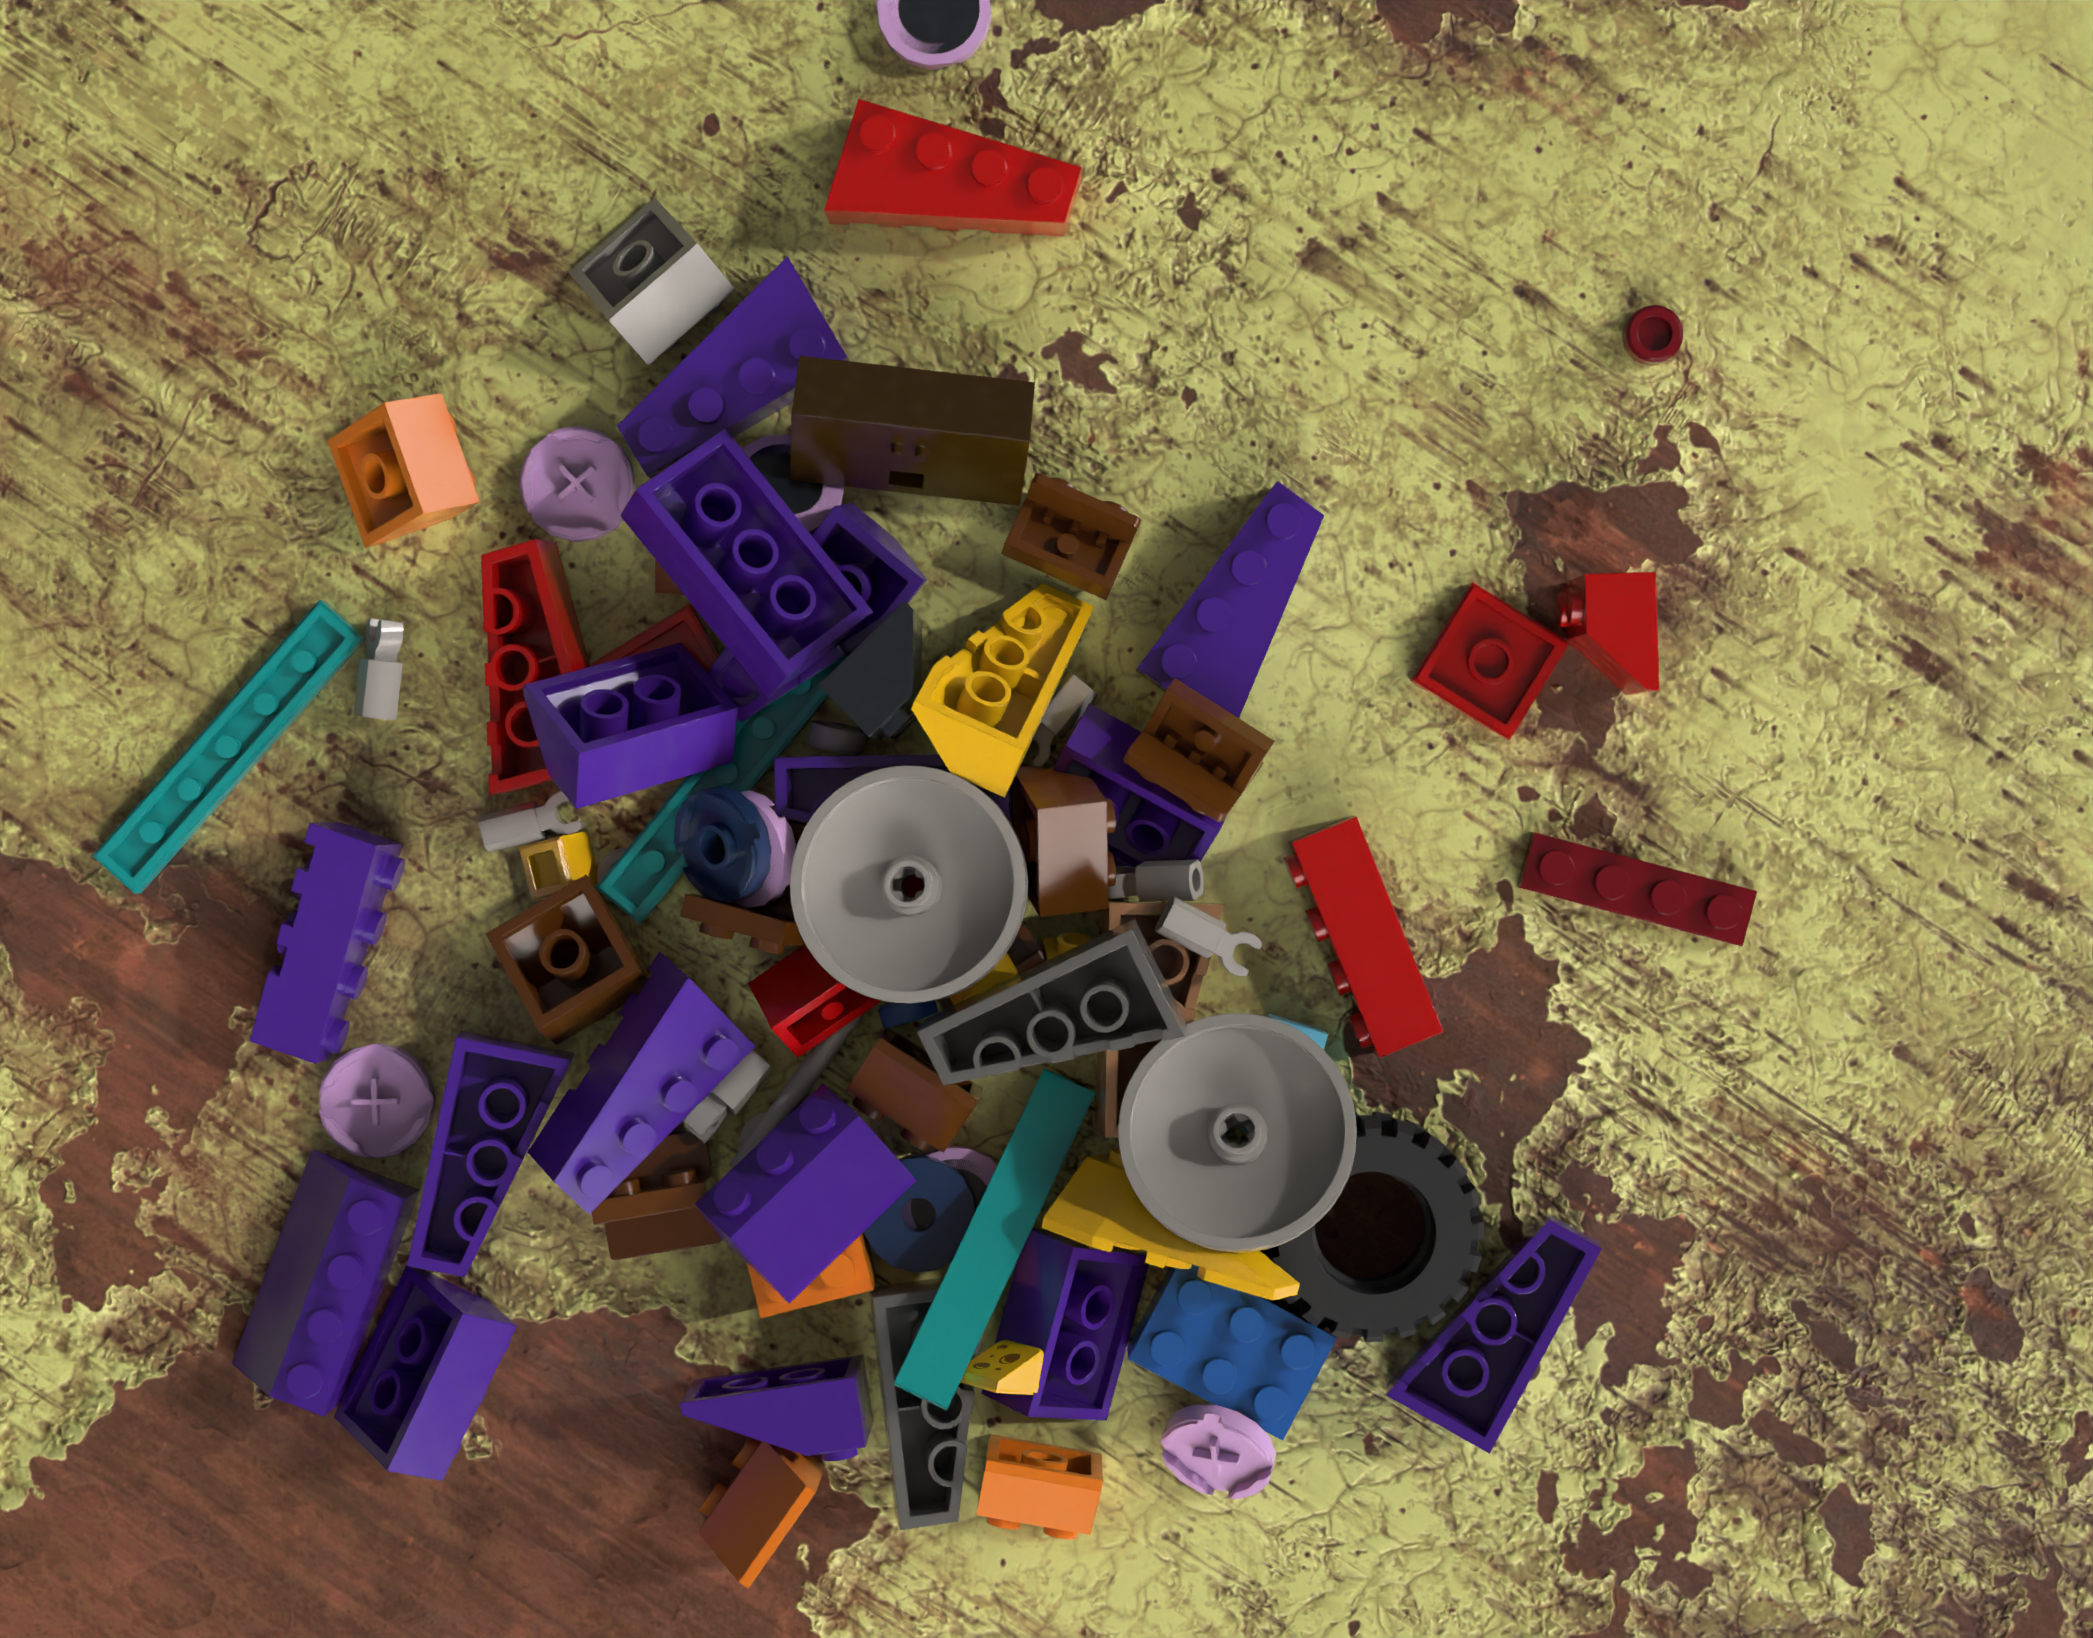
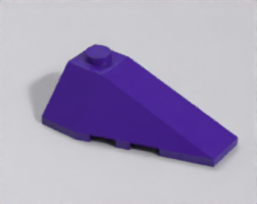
[707,503,927,722]

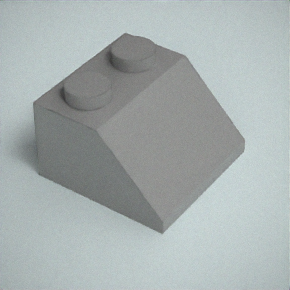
[569,198,735,365]

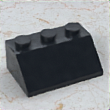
[819,601,922,740]

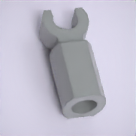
[354,618,403,720]
[1031,671,1098,767]
[478,792,585,853]
[1108,859,1204,902]
[1155,896,1263,977]
[683,1050,772,1144]

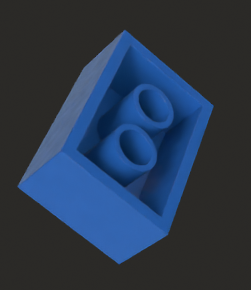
[1127,1265,1337,1441]

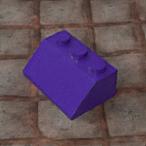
[523,642,738,809]
[1052,703,1227,867]
[695,1083,916,1303]
[981,1228,1149,1421]
[334,1265,517,1481]

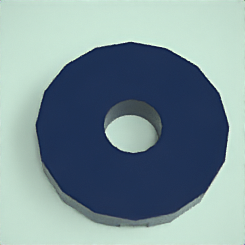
[674,786,771,903]
[864,1155,976,1272]

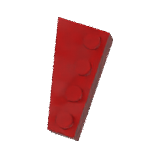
[824,99,1082,236]
[481,539,591,796]

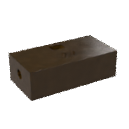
[790,356,1035,506]

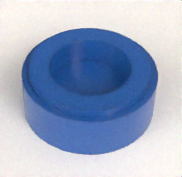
[878,1001,938,1029]

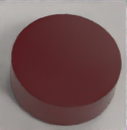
[1622,305,1684,366]

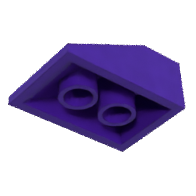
[680,1354,874,1461]

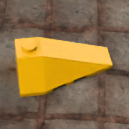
[911,583,1095,798]
[1041,1148,1300,1300]

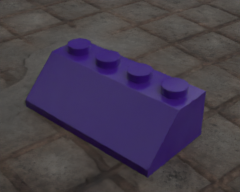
[620,429,873,698]
[232,1150,420,1416]

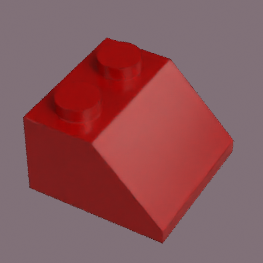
[1556,572,1660,695]

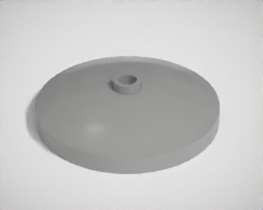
[790,765,1028,1004]
[1118,1013,1357,1253]

